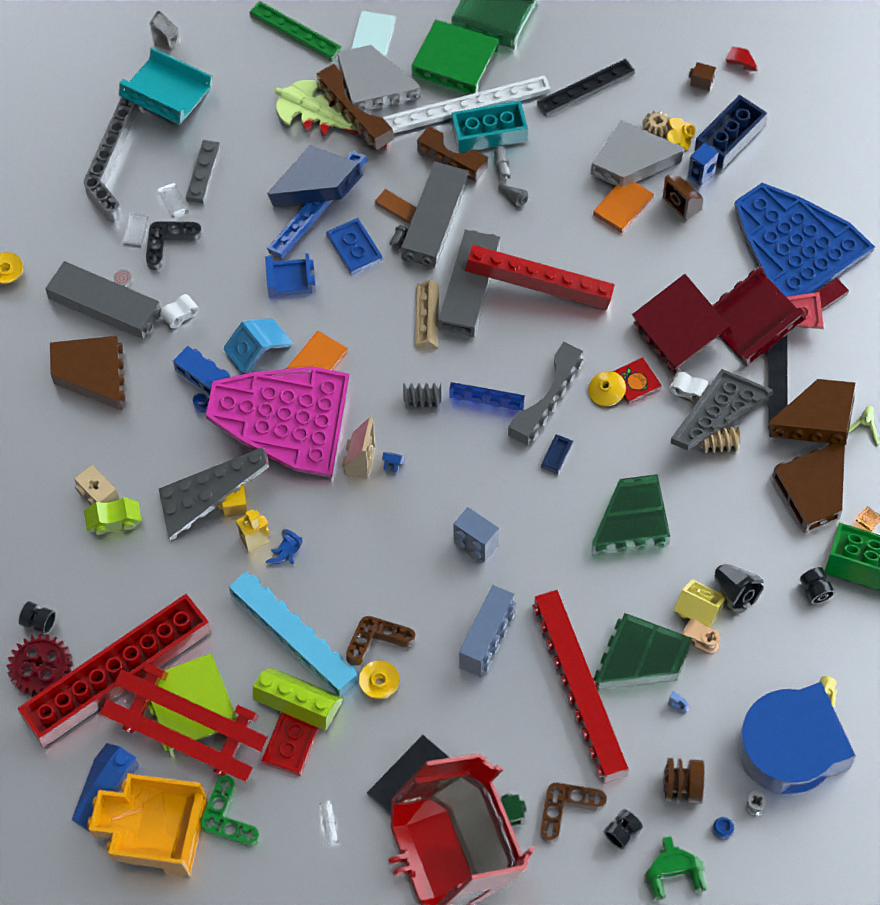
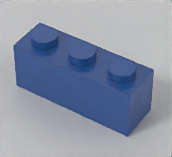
[173,346,230,396]

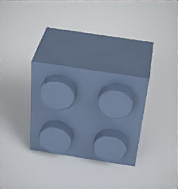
[453,507,499,562]

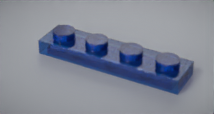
[449,382,525,411]

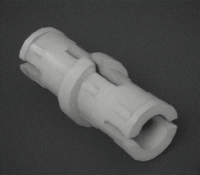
[494,146,511,181]

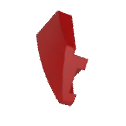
[725,46,758,72]

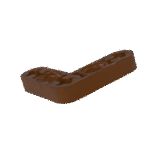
[346,616,416,666]
[540,783,607,843]

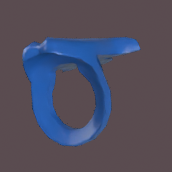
[265,529,303,564]

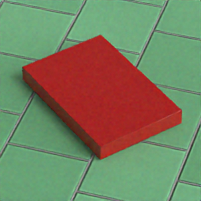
[261,712,319,776]

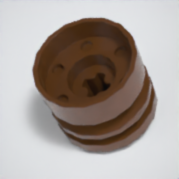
[663,758,704,804]

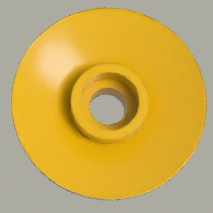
[0,252,23,284]
[588,371,626,407]
[359,660,400,699]

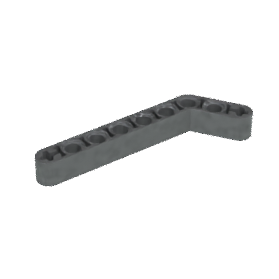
[83,97,139,222]

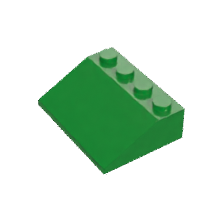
[824,522,880,590]

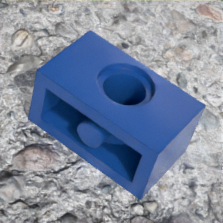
[687,143,718,186]

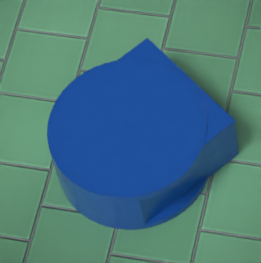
[738,682,856,795]

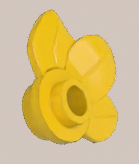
[667,117,696,151]

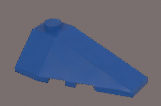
[72,743,140,832]

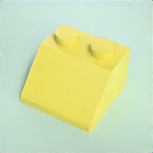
[673,579,726,627]

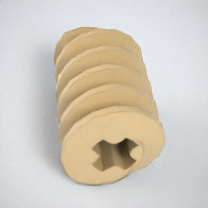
[699,427,740,453]

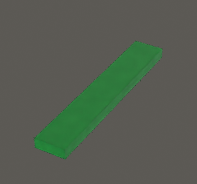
[249,1,342,61]

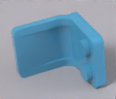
[224,319,293,373]

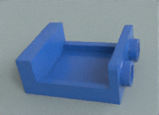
[265,253,315,297]

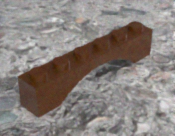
[316,64,394,150]

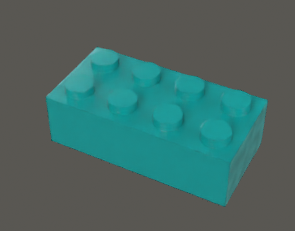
[451,100,528,153]

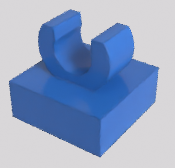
[382,452,405,472]

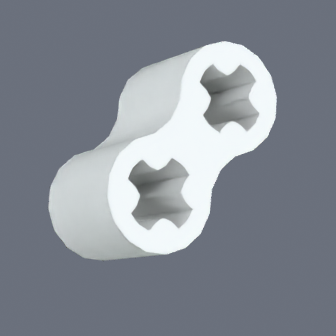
[160,294,199,328]
[669,372,709,403]

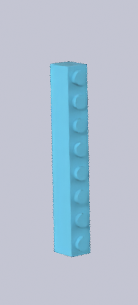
[229,571,358,697]

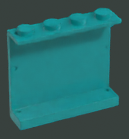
[118,47,212,125]

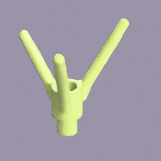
[849,406,879,445]

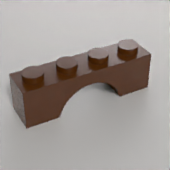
[417,126,488,182]

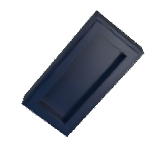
[541,434,573,475]

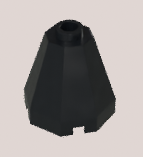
[714,564,764,612]

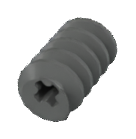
[403,383,442,407]

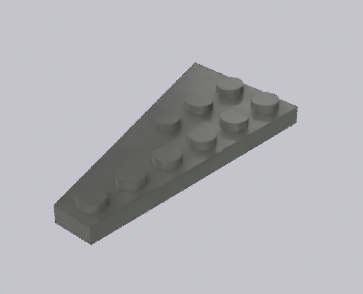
[671,369,773,451]
[159,447,270,541]

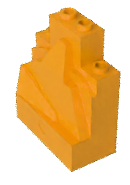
[87,774,208,877]

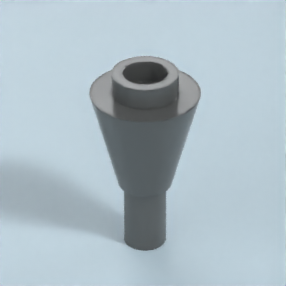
[498,183,528,206]

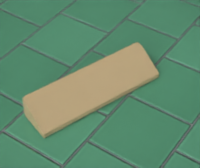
[415,279,439,348]

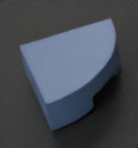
[668,691,689,714]

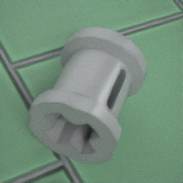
[745,792,766,816]

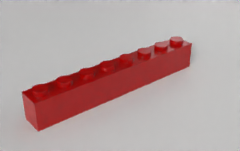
[465,244,615,310]

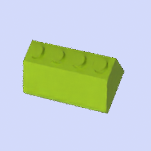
[253,667,344,731]

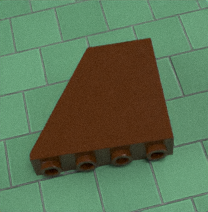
[50,336,126,410]
[769,379,856,445]
[772,444,845,533]

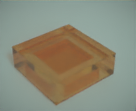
[855,506,880,532]

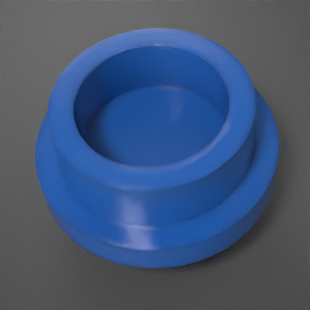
[713,817,734,838]

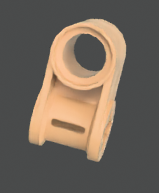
[680,619,720,654]

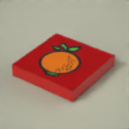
[613,357,662,404]

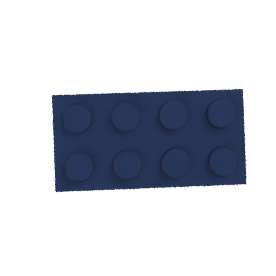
[694,94,768,170]

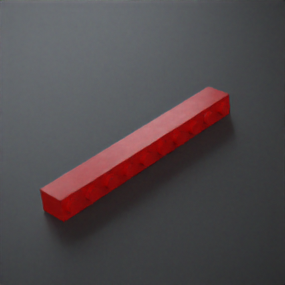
[532,590,629,783]

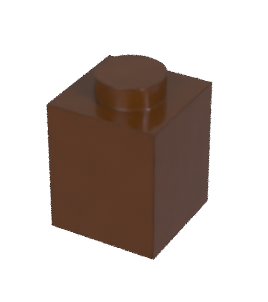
[688,62,717,91]

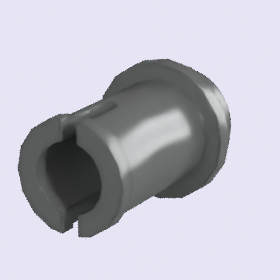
[389,225,408,249]

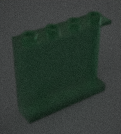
[451,0,538,50]

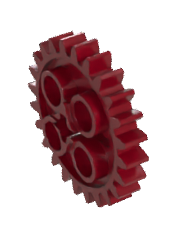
[7,634,74,697]

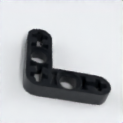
[146,221,202,270]

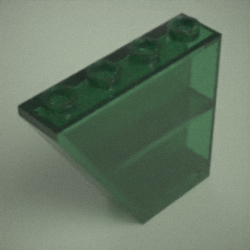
[591,474,670,555]
[593,613,693,691]

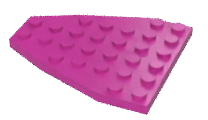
[206,366,350,478]

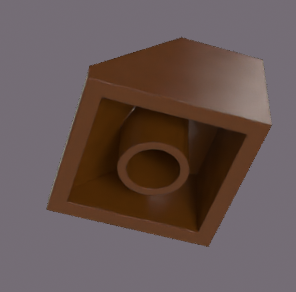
[662,175,704,221]

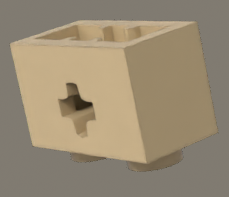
[74,465,119,505]

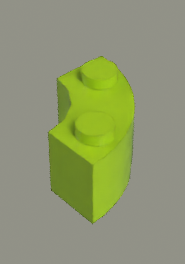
[84,497,142,535]

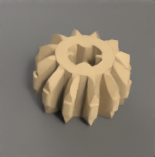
[642,110,671,138]

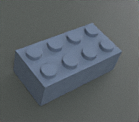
[459,585,516,677]

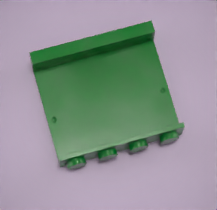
[411,19,499,95]

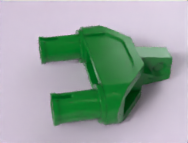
[645,836,708,901]

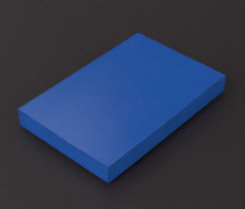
[326,218,383,275]

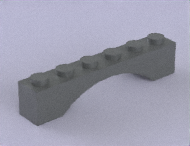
[508,342,584,446]

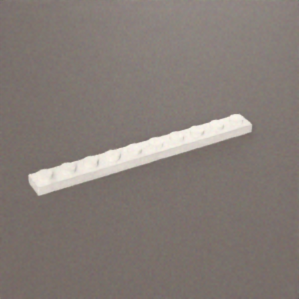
[383,75,551,133]

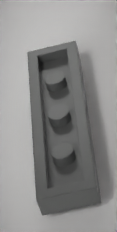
[186,140,221,204]

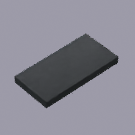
[367,735,450,816]

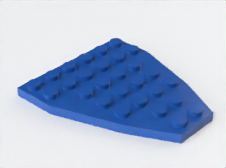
[734,183,875,297]

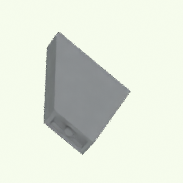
[337,45,421,111]
[590,120,685,187]

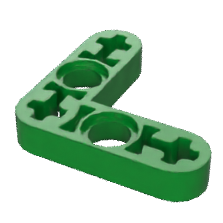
[201,775,260,847]

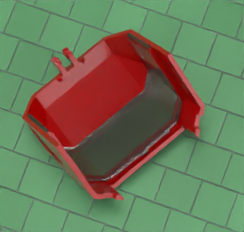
[388,753,536,905]

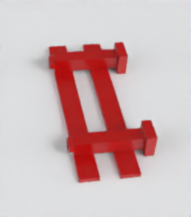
[100,663,268,783]

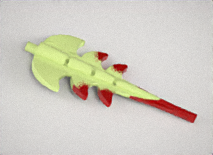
[275,80,390,148]

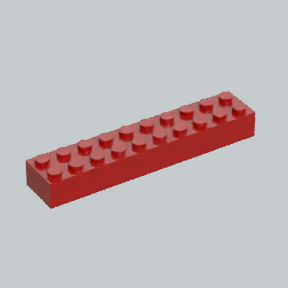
[17,593,212,748]

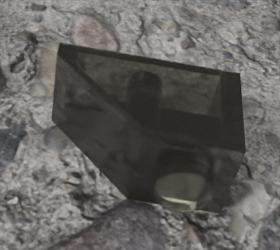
[150,11,181,51]

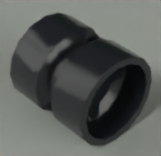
[800,567,835,604]
[19,601,56,635]
[603,809,643,850]

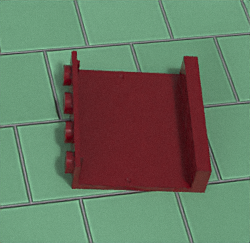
[712,266,806,366]
[632,274,733,372]

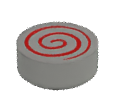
[114,270,133,287]

